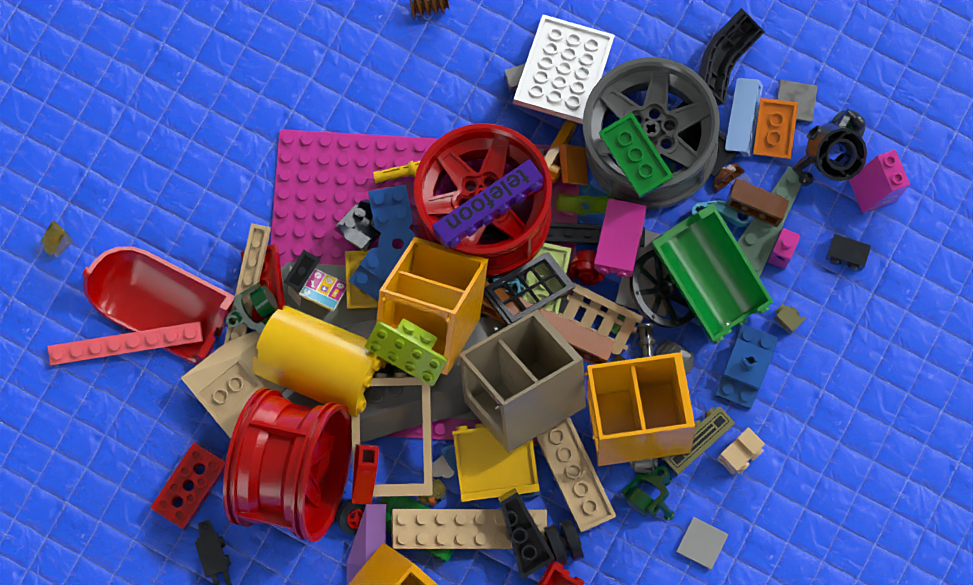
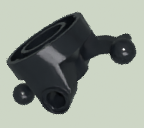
[792,109,867,186]

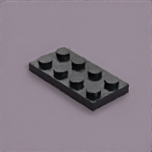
[664,101,739,178]

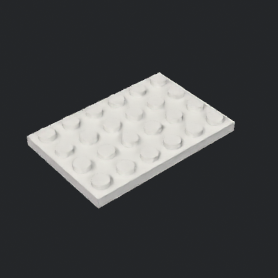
[513,15,615,124]

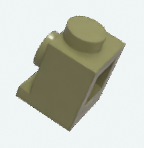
[774,304,806,335]

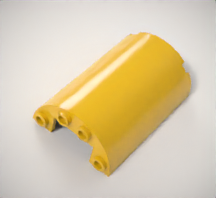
[253,306,390,418]

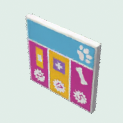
[299,269,346,312]

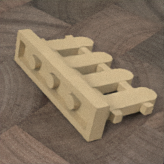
[558,283,643,355]

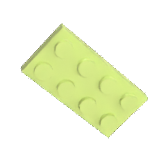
[522,243,572,314]

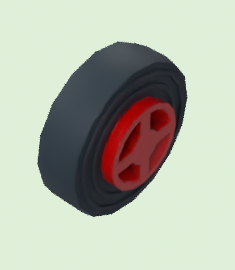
[336,499,366,534]

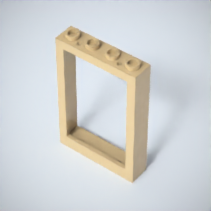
[351,373,433,497]

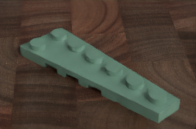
[737,166,801,277]

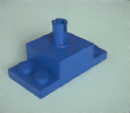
[715,324,778,410]

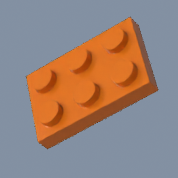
[753,98,798,159]

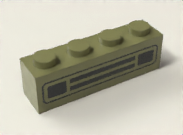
[661,406,735,477]

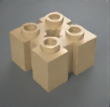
[717,427,765,475]

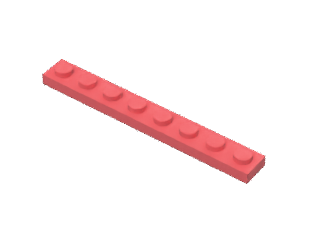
[48,322,203,365]

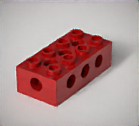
[150,442,225,531]

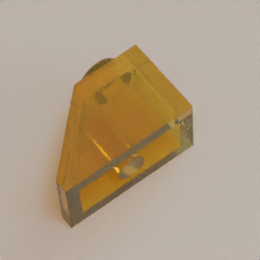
[41,220,73,258]

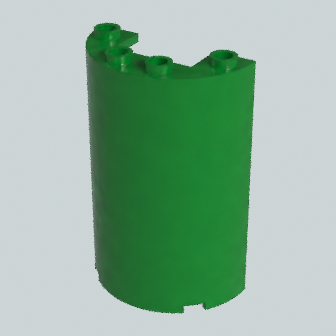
[650,203,774,344]

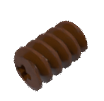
[410,0,449,19]

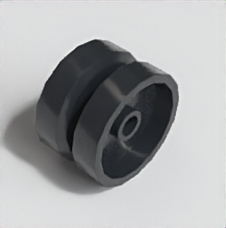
[543,518,584,566]

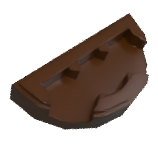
[711,164,745,193]

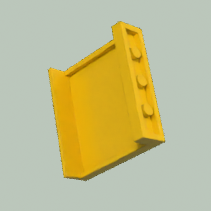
[452,423,540,502]

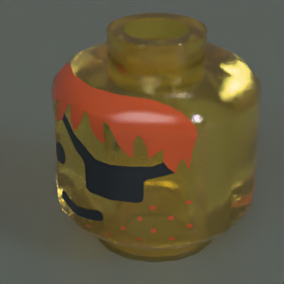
[418,478,447,507]

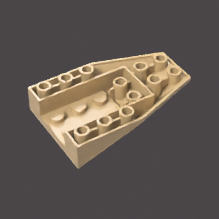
[181,331,285,438]

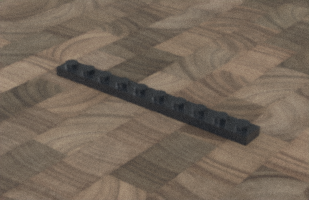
[480,221,645,248]

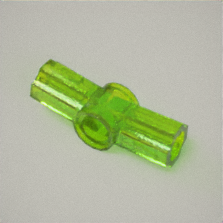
[555,193,614,216]

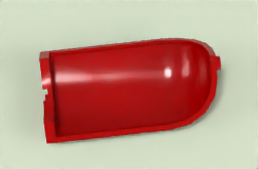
[82,246,235,366]

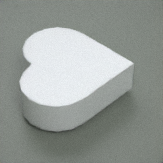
[432,455,454,479]

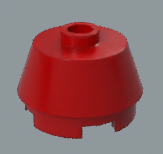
[569,250,606,285]

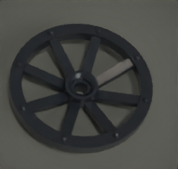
[630,249,694,328]

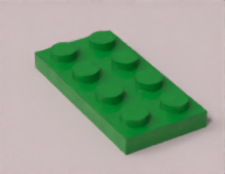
[598,112,674,198]

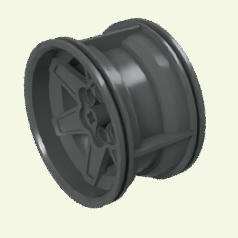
[583,57,720,210]

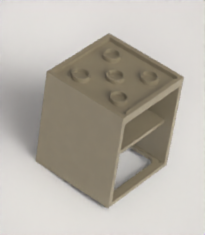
[457,309,586,453]

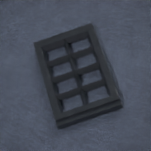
[483,252,576,326]

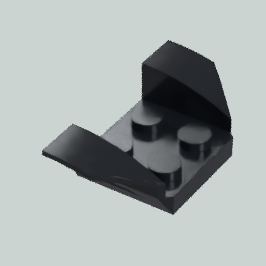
[334,199,381,251]

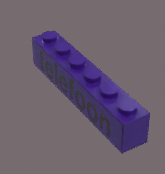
[432,159,543,249]

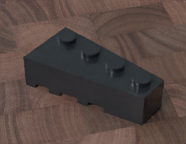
[498,488,556,579]

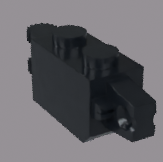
[195,520,232,585]

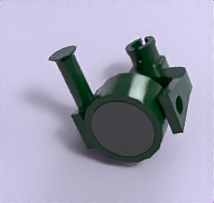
[226,282,279,334]
[621,466,675,520]

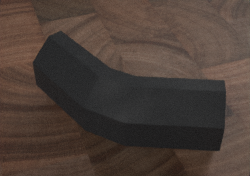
[698,8,765,106]

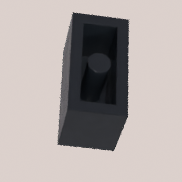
[825,234,871,272]
[283,250,320,293]

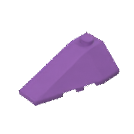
[347,504,386,582]

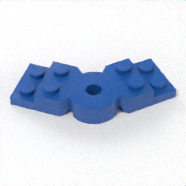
[349,185,416,302]

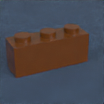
[724,179,789,228]

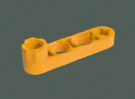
[544,119,577,183]

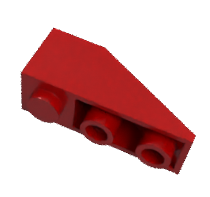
[351,444,379,504]

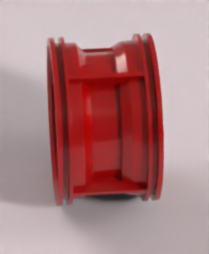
[414,123,552,279]
[223,388,352,542]

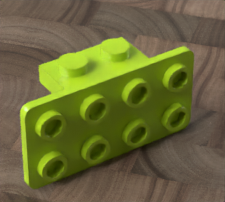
[365,318,447,386]

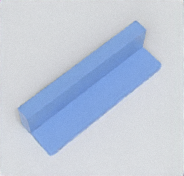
[725,78,763,157]

